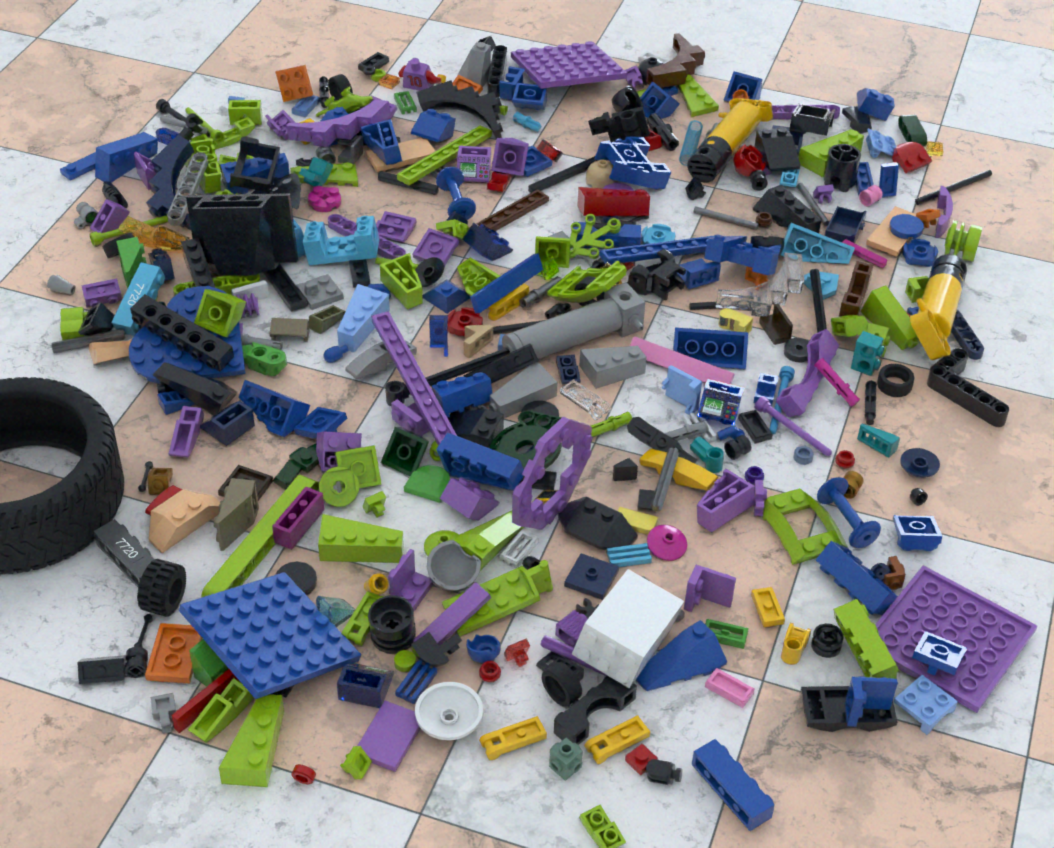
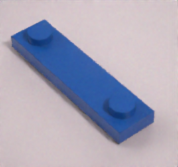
[60,152,96,180]

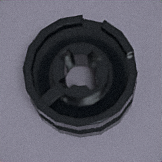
[811,623,844,658]

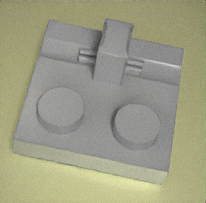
[296,274,344,310]

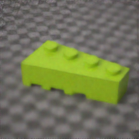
[185,138,221,193]

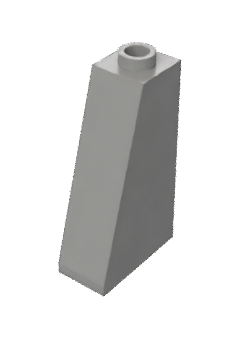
[489,362,558,418]

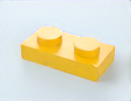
[751,587,785,627]

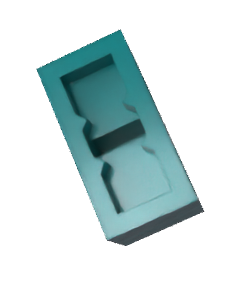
[851,331,885,376]

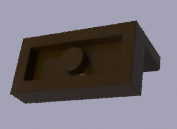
[759,303,793,345]

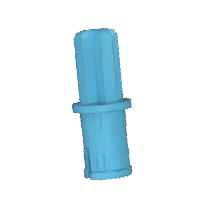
[513,112,542,132]

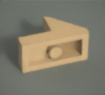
[464,325,493,358]

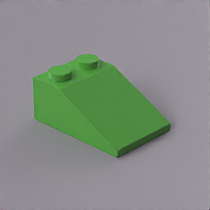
[116,237,147,289]

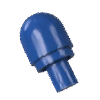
[323,345,349,363]

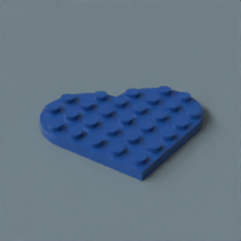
[129,286,245,384]

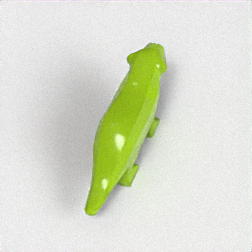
[316,86,373,117]

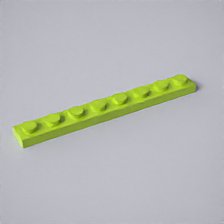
[397,125,492,185]

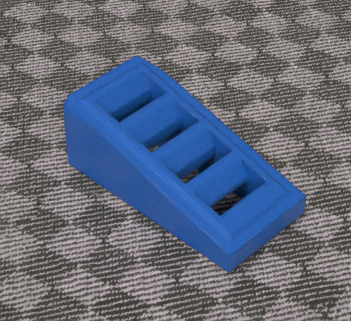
[157,391,196,415]

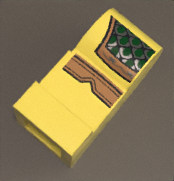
[718,308,753,334]

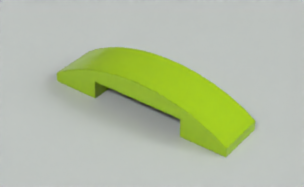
[190,117,255,149]

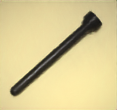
[156,99,211,137]

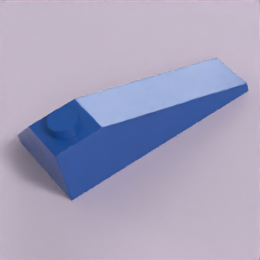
[635,620,727,691]

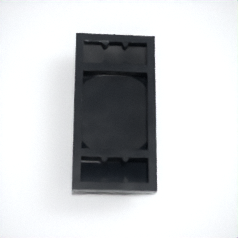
[801,686,898,732]

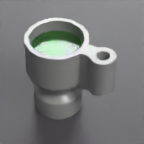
[74,202,98,229]

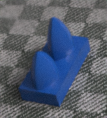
[879,163,899,197]

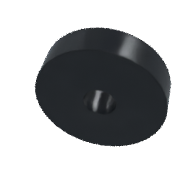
[784,338,809,362]

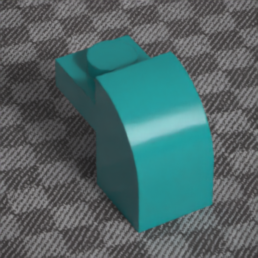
[299,157,333,187]

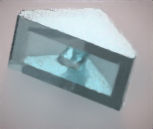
[316,596,356,627]

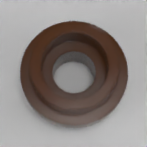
[756,212,773,227]

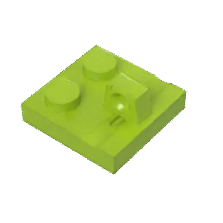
[335,445,381,490]

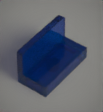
[429,315,448,357]

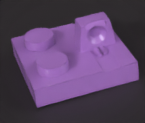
[412,228,459,266]

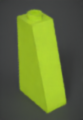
[861,285,919,350]

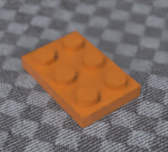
[145,623,202,684]

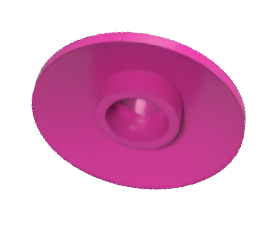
[647,525,687,561]

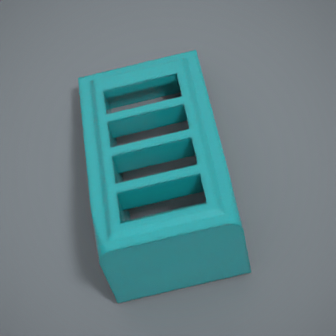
[857,423,900,458]

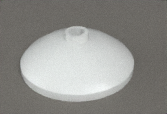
[415,682,483,740]

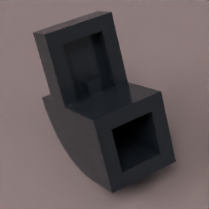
[409,632,462,667]

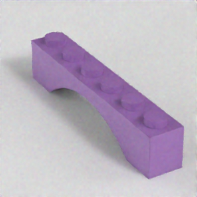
[776,329,839,418]

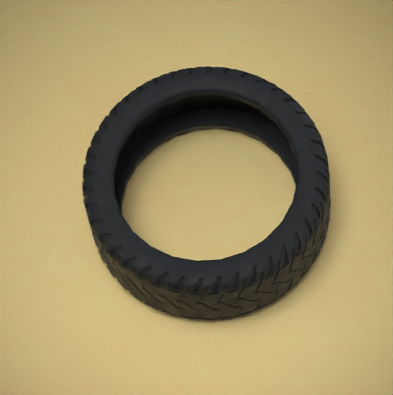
[0,377,124,574]

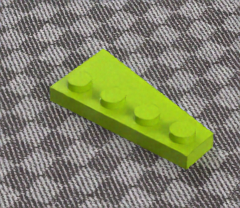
[677,75,719,117]
[290,162,358,187]

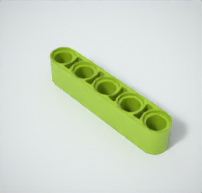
[173,274,260,296]

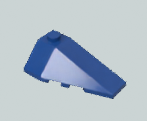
[239,380,310,437]

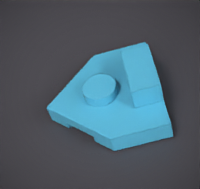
[800,272,839,300]

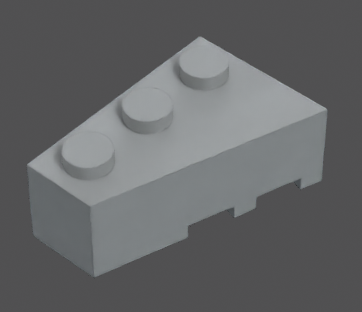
[579,346,647,389]

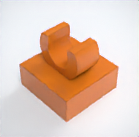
[916,209,941,228]

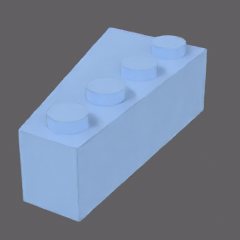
[337,284,390,352]

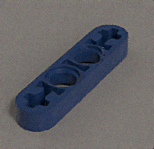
[951,310,984,360]

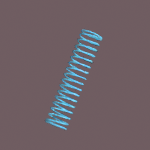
[679,120,703,166]

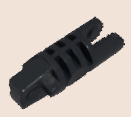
[102,181,128,208]

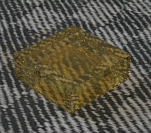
[926,141,944,156]

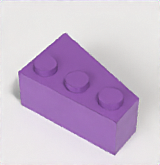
[697,469,755,532]

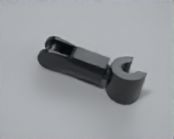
[178,113,204,141]

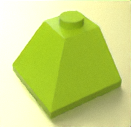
[535,236,570,268]
[194,289,246,337]

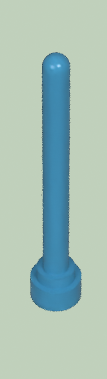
[769,366,795,434]

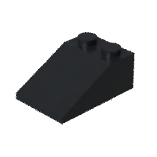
[754,127,801,172]
[448,409,504,448]

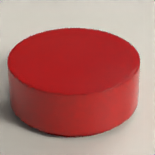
[291,764,316,784]

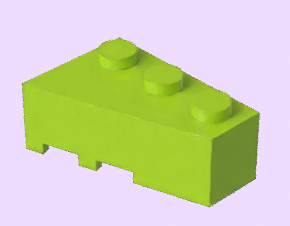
[380,253,423,309]

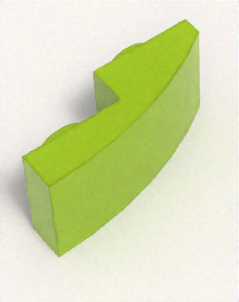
[579,804,626,848]

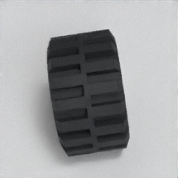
[137,559,186,617]

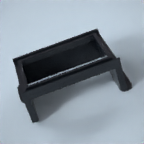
[789,103,836,136]
[230,137,280,194]

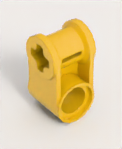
[781,622,811,665]

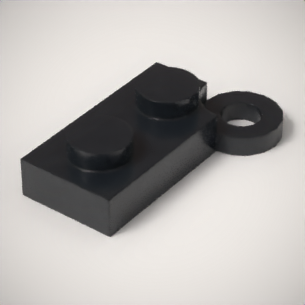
[358,52,389,75]

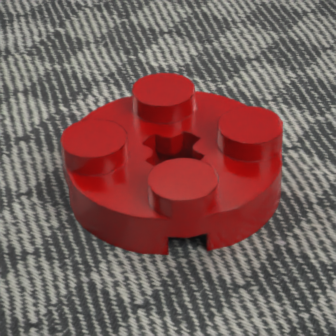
[447,307,483,336]

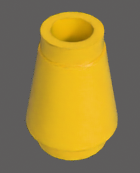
[364,573,389,595]

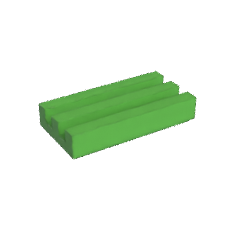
[394,91,417,114]
[705,619,749,649]

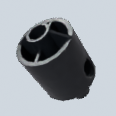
[824,144,861,192]

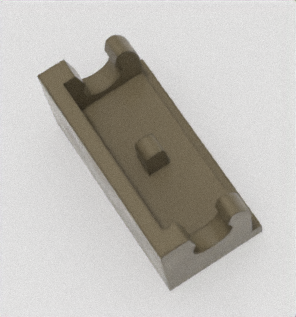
[269,318,310,342]

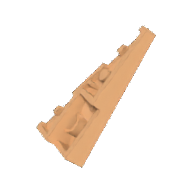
[88,339,132,364]

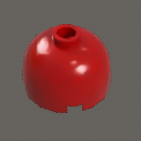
[733,144,766,177]

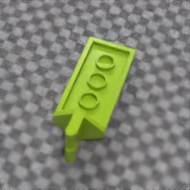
[442,560,553,637]

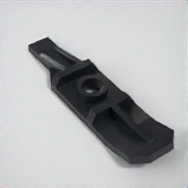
[627,417,698,463]

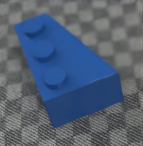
[431,372,493,418]

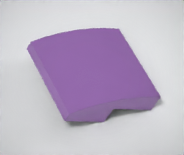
[376,211,417,242]

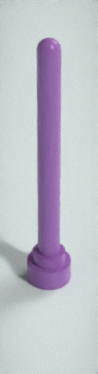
[754,396,832,456]

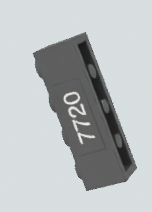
[93,519,155,587]

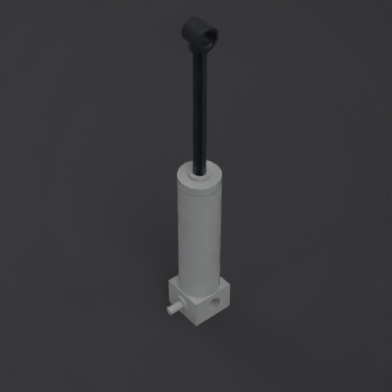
[385,282,645,407]

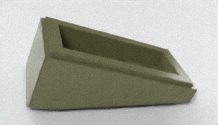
[308,305,346,334]

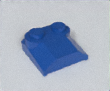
[893,515,942,551]

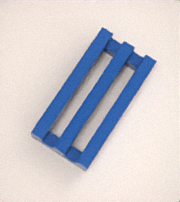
[395,660,437,704]

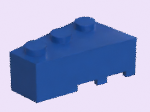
[360,119,402,165]

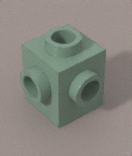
[549,738,583,781]

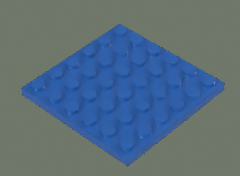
[179,572,362,699]

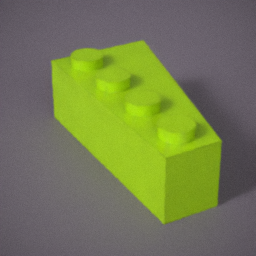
[799,129,864,177]
[318,514,404,563]
[833,599,899,679]
[219,694,284,787]

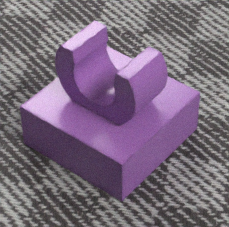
[813,184,834,204]

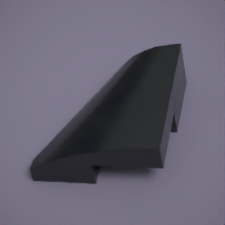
[842,106,872,134]

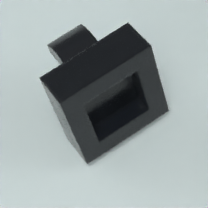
[685,176,706,200]

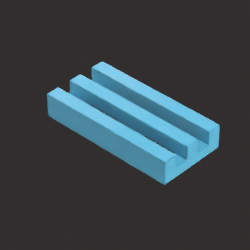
[607,543,652,567]

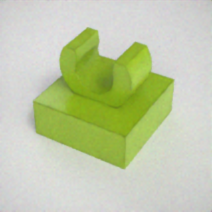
[363,491,386,518]
[340,746,372,779]

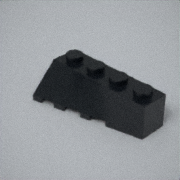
[753,185,821,233]

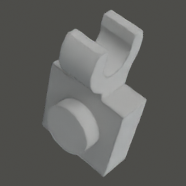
[150,693,176,734]

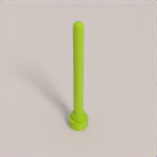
[185,107,225,144]
[89,216,168,246]

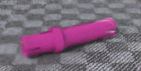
[814,358,860,407]

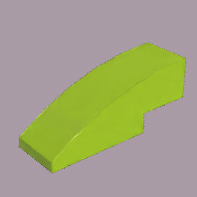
[188,678,254,742]

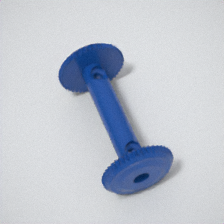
[436,167,476,220]
[817,477,881,548]

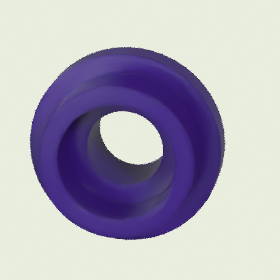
[744,466,764,484]

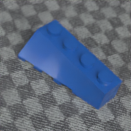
[816,541,898,616]

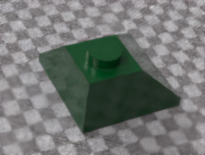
[380,427,429,476]

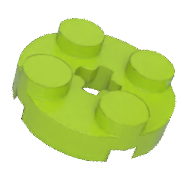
[319,467,359,507]

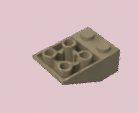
[214,478,259,551]

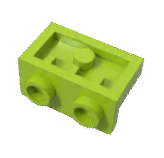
[436,219,470,241]

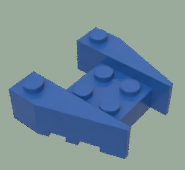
[594,136,672,189]
[704,235,781,276]

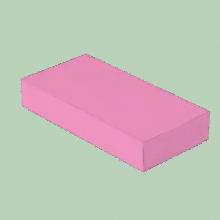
[705,668,755,708]

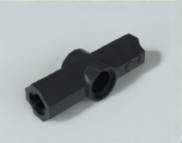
[647,113,679,151]

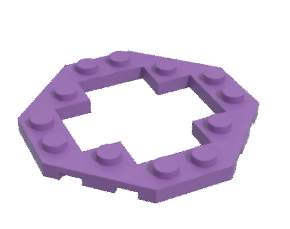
[512,417,592,530]

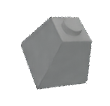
[457,42,491,88]

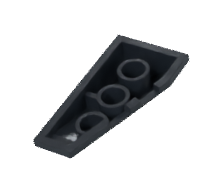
[153,362,237,416]

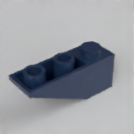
[148,248,175,280]

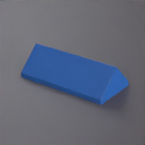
[673,327,748,369]

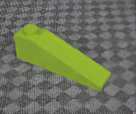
[454,511,524,571]

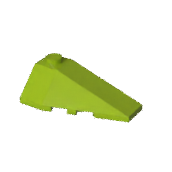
[457,257,500,296]

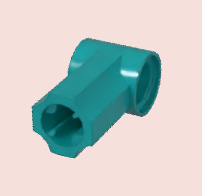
[690,436,724,473]

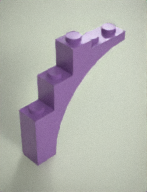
[286,100,391,147]

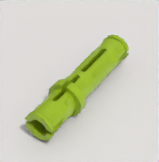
[591,411,632,437]

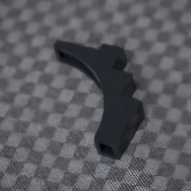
[416,80,503,139]

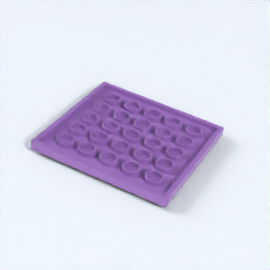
[511,41,627,89]
[875,565,1037,713]

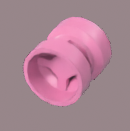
[859,185,883,206]

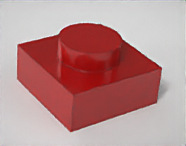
[625,743,658,775]

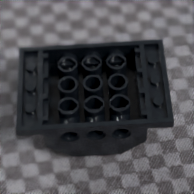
[186,194,298,276]

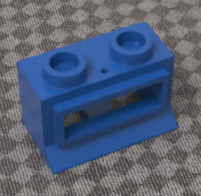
[499,66,525,100]

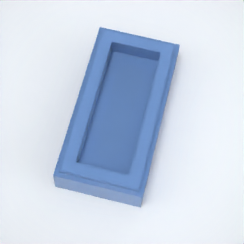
[292,95,320,117]

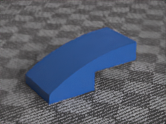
[753,373,779,406]

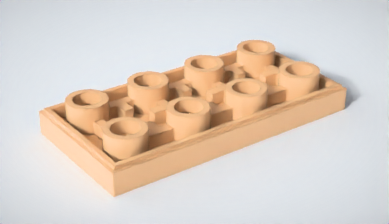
[365,138,435,172]
[866,206,916,256]

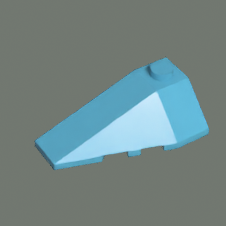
[780,223,855,264]

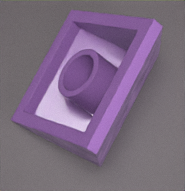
[491,138,529,176]
[134,152,157,190]

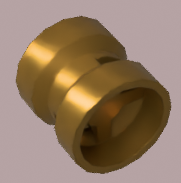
[843,471,864,498]

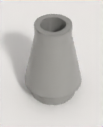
[47,275,76,295]

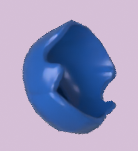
[466,635,501,664]

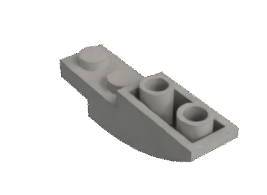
[345,340,417,379]

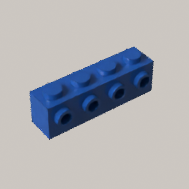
[692,739,775,831]

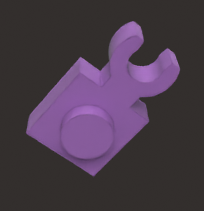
[625,66,644,90]
[753,480,767,516]

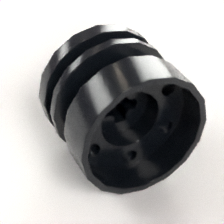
[368,595,416,654]

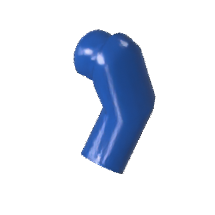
[368,284,391,299]
[717,426,745,441]

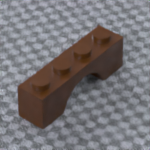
[839,261,874,317]

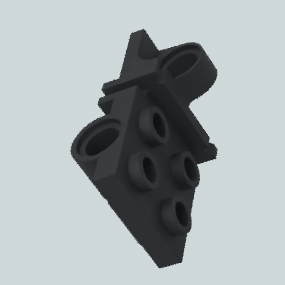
[588,107,650,142]

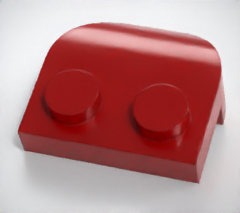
[892,142,932,174]

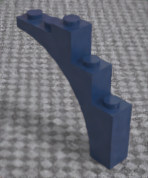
[146,135,194,230]

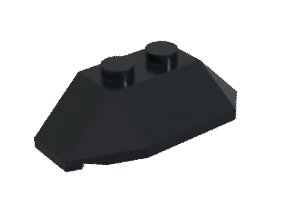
[558,496,638,550]

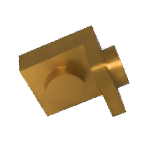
[148,468,173,495]

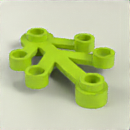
[570,214,621,259]

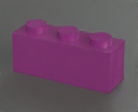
[272,487,325,550]

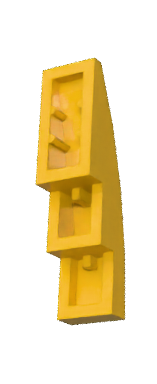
[639,448,718,491]

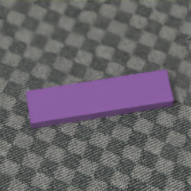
[413,582,491,646]

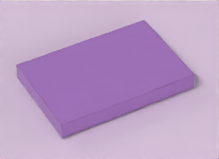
[357,700,421,772]

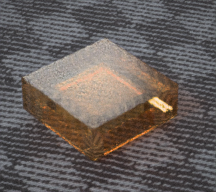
[379,74,400,89]

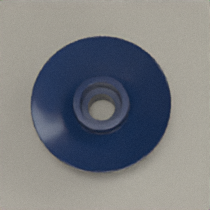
[900,448,940,477]

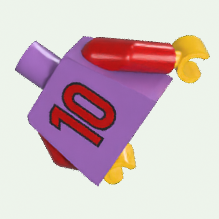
[398,58,446,91]

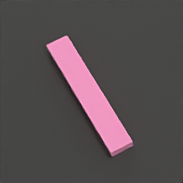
[630,336,735,391]

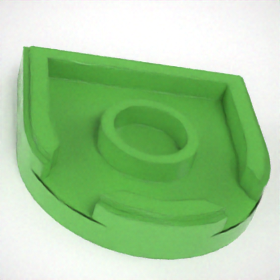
[404,465,450,503]

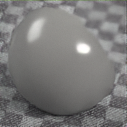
[426,540,481,592]

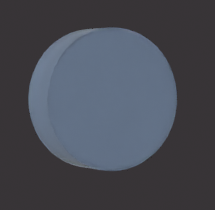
[793,446,814,465]

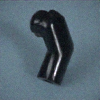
[545,303,572,319]

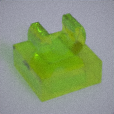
[538,256,559,280]

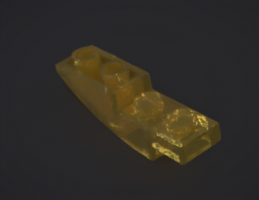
[119,216,190,251]

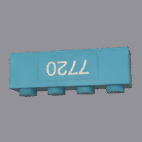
[111,262,165,336]

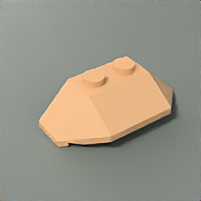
[149,489,220,553]

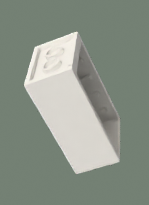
[572,569,684,688]

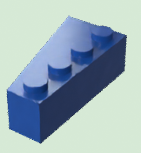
[95,132,158,183]
[220,153,290,194]
[436,432,524,491]

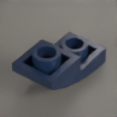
[556,354,581,384]

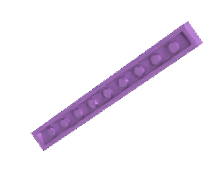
[371,311,457,446]

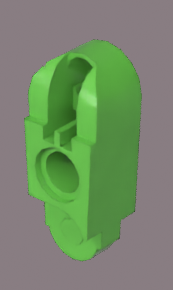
[242,342,287,376]

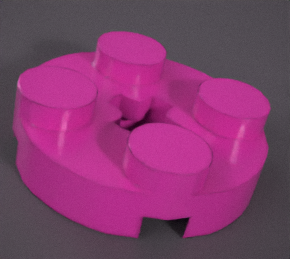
[308,186,341,212]

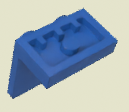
[676,258,721,289]
[845,676,898,727]

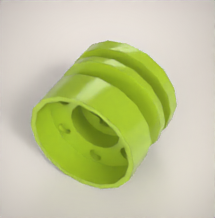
[944,220,983,262]

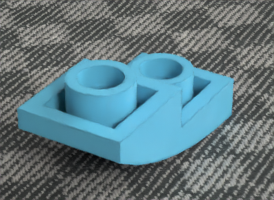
[780,169,800,188]

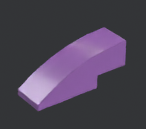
[168,406,204,458]

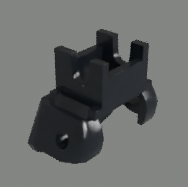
[627,249,686,301]

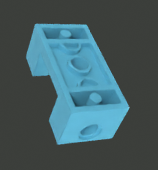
[303,216,379,265]

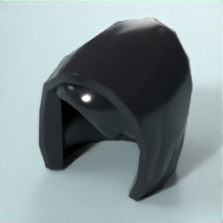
[611,86,643,112]

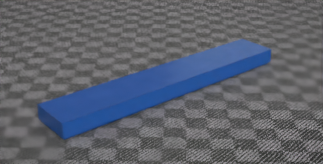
[470,254,543,313]

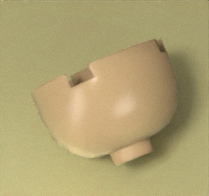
[586,160,618,189]

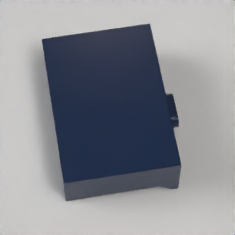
[825,206,867,243]

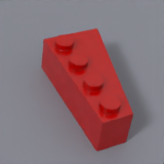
[577,187,650,216]

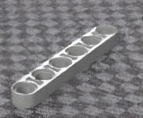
[167,153,208,226]

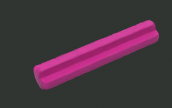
[842,239,888,268]

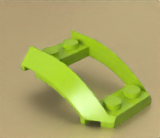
[547,261,627,303]
[762,488,848,565]

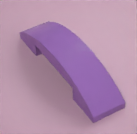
[935,186,953,238]

